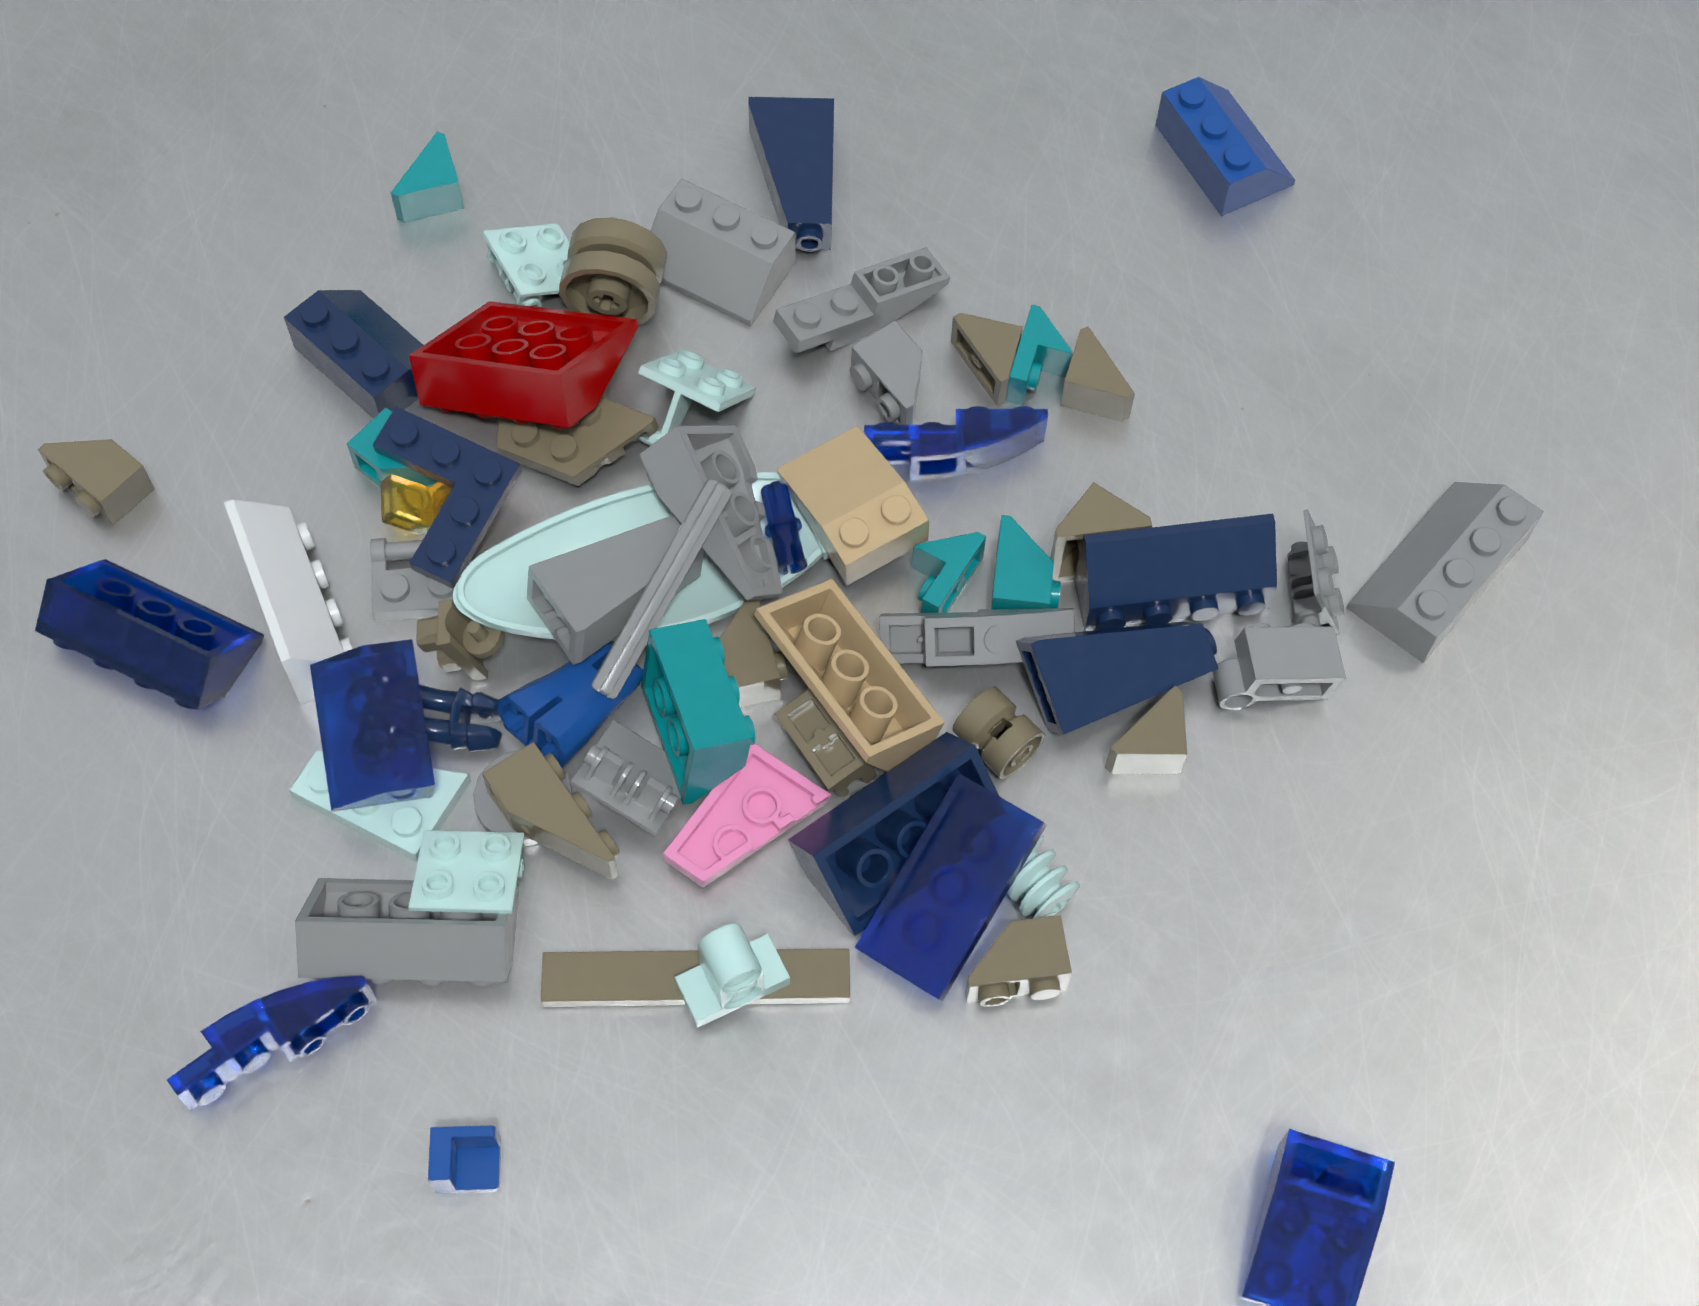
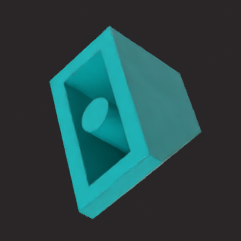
[991,515,1061,609]

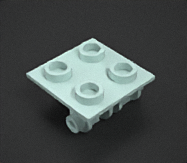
[481,223,570,307]
[408,830,525,914]

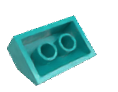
[641,619,756,805]

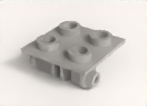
[1287,509,1345,635]
[569,719,680,836]

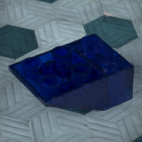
[1241,1129,1395,1306]

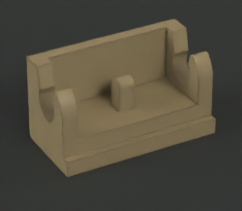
[774,689,878,797]

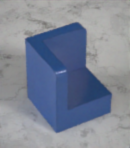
[428,1125,501,1193]

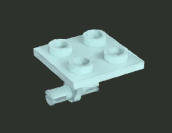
[635,349,756,446]

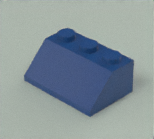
[1155,77,1295,216]

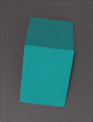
[390,131,464,223]

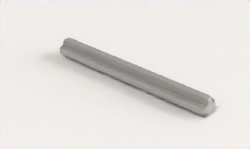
[591,479,731,699]

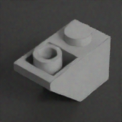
[849,320,923,433]

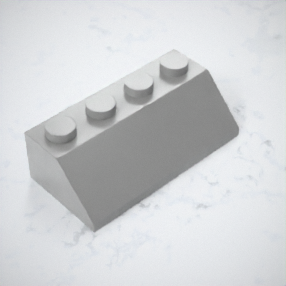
[1346,482,1544,663]
[295,878,519,986]

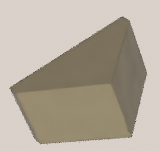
[951,313,1023,407]
[1060,326,1135,422]
[1104,685,1187,774]

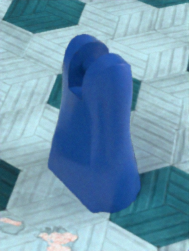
[497,642,643,769]

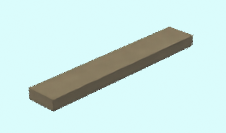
[541,949,850,1007]

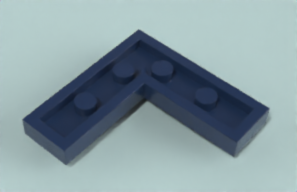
[372,406,522,589]

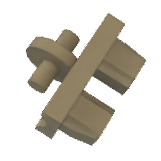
[416,599,505,681]

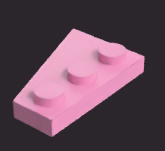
[663,744,831,888]

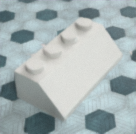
[223,499,359,705]

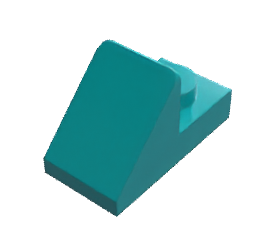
[1006,305,1073,406]
[912,532,986,613]

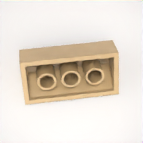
[754,579,945,772]

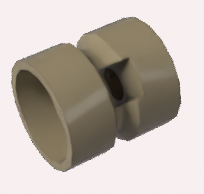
[952,686,1046,779]

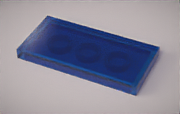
[854,773,1047,1001]

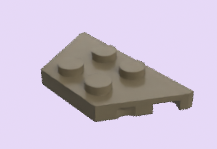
[496,397,659,486]

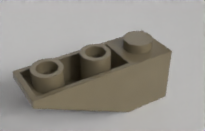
[482,742,620,880]

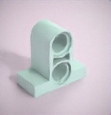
[674,923,790,1028]

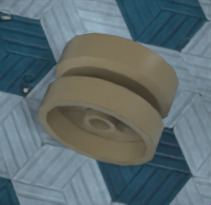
[559,218,667,325]

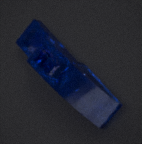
[864,406,1048,480]
[167,975,377,1111]

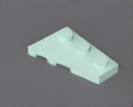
[289,750,471,862]

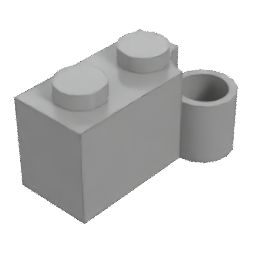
[1212,623,1346,710]

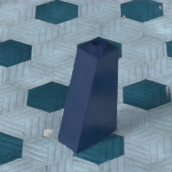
[748,97,834,252]
[1016,621,1219,735]

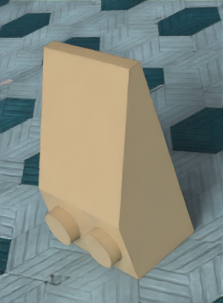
[777,425,929,585]

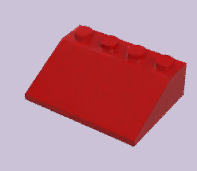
[409,301,638,429]

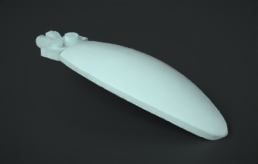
[452,472,829,641]

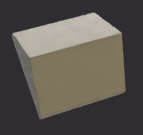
[1050,482,1152,582]

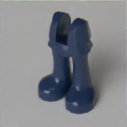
[360,665,502,755]

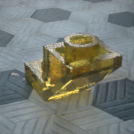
[380,474,492,535]

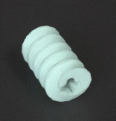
[972,813,1080,918]

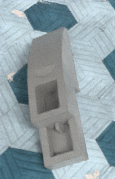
[773,247,950,353]
[879,608,1075,666]

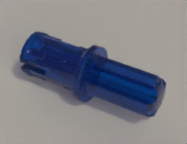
[761,481,808,575]

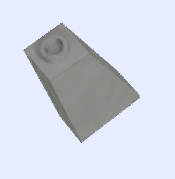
[527,515,706,665]

